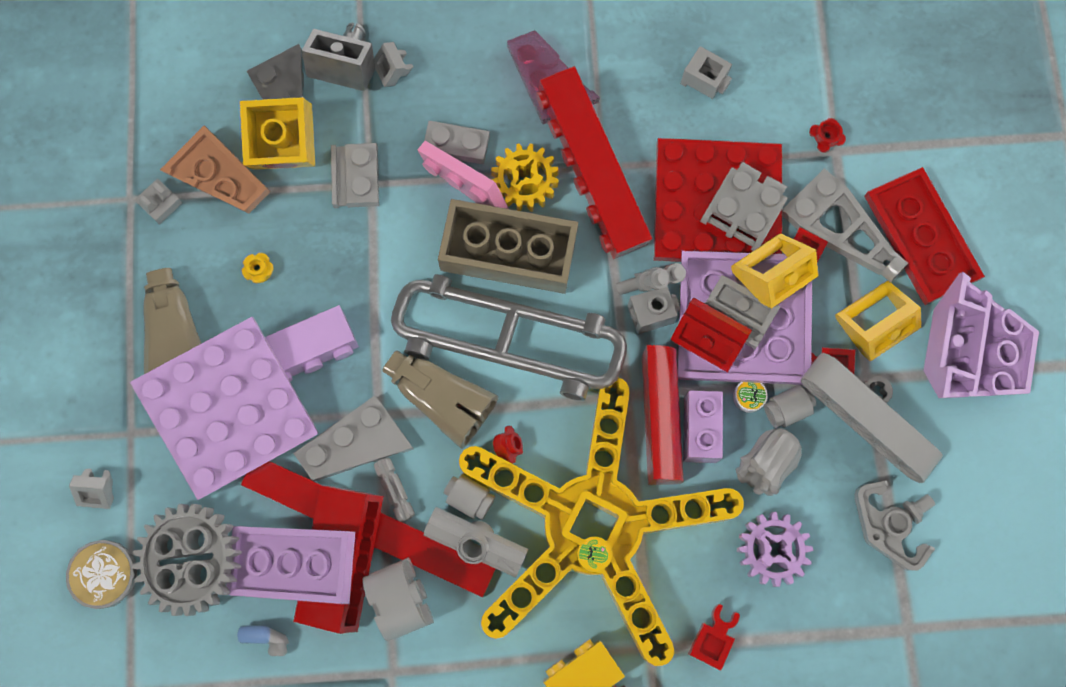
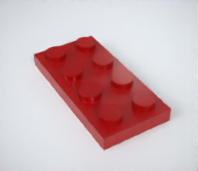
[864,167,985,305]

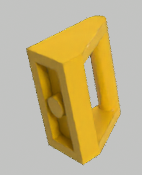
[731,234,818,309]
[835,281,921,362]

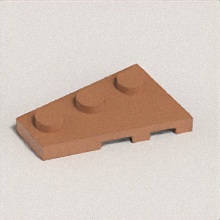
[160,126,271,214]

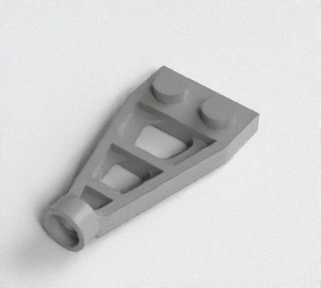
[782,168,908,283]

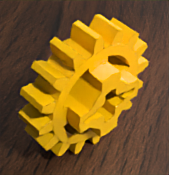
[491,143,559,212]

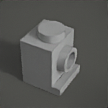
[680,46,732,99]

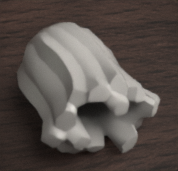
[736,428,802,496]

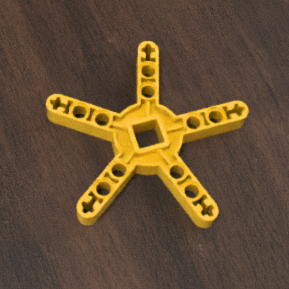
[459,377,744,666]

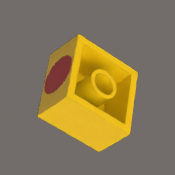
[240,97,316,170]

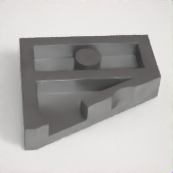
[247,44,304,100]

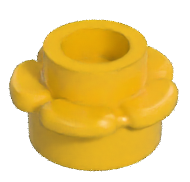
[241,253,273,283]

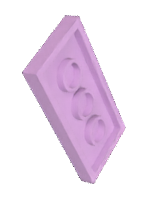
[226,526,355,604]

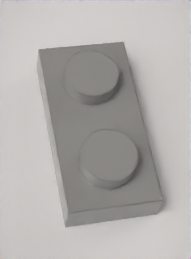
[424,121,490,165]

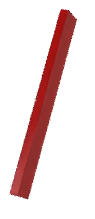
[241,461,496,598]

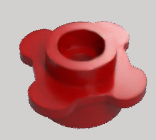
[809,118,846,153]
[493,425,523,464]

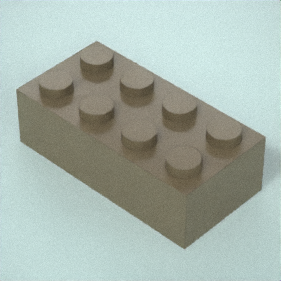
[438,199,578,294]

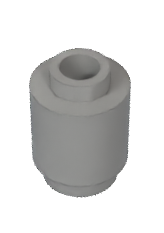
[764,385,816,428]
[443,474,496,520]

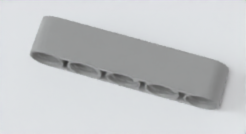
[800,353,943,483]

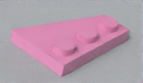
[417,141,509,209]

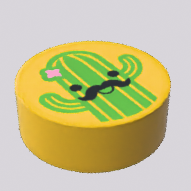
[577,537,612,572]

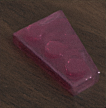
[507,30,600,125]

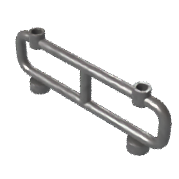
[391,274,627,401]

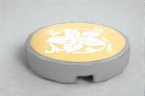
[66,540,138,609]

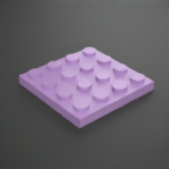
[678,251,812,385]
[130,317,319,500]

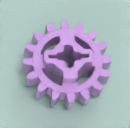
[737,512,813,587]

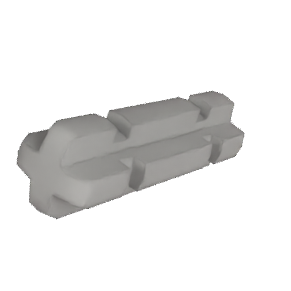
[374,458,415,522]

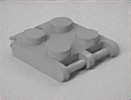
[700,162,788,251]

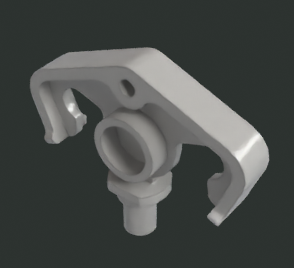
[854,480,935,571]

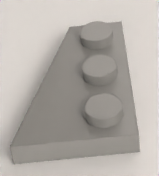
[293,396,414,481]

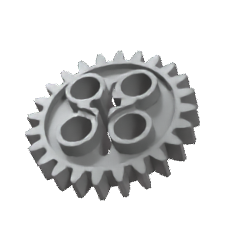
[132,504,242,616]

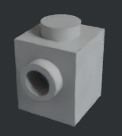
[627,287,680,335]

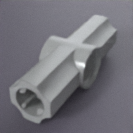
[424,507,528,578]

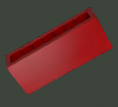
[642,345,684,485]
[293,485,384,634]

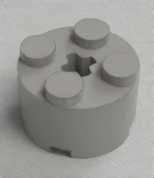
[362,558,434,641]

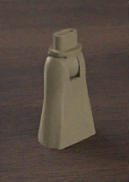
[143,268,202,374]
[382,350,498,449]

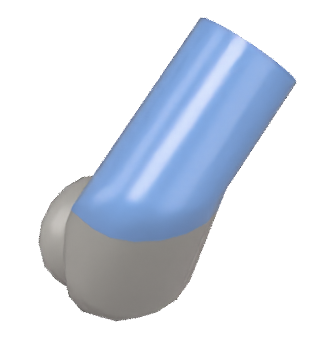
[237,626,289,656]

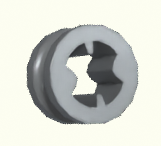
[864,376,893,403]

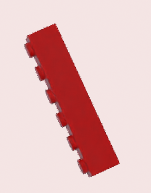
[536,66,652,260]

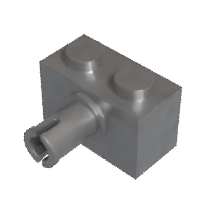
[301,23,375,91]

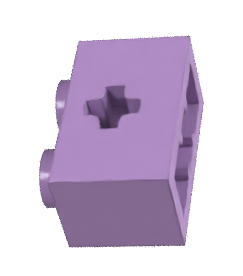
[683,390,723,463]

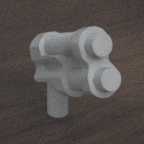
[616,263,686,295]

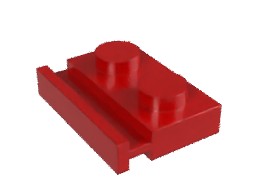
[670,298,752,373]

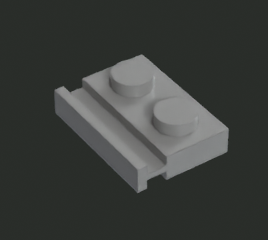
[331,143,379,208]
[705,275,780,350]

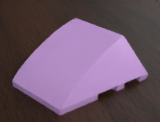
[923,272,1039,398]

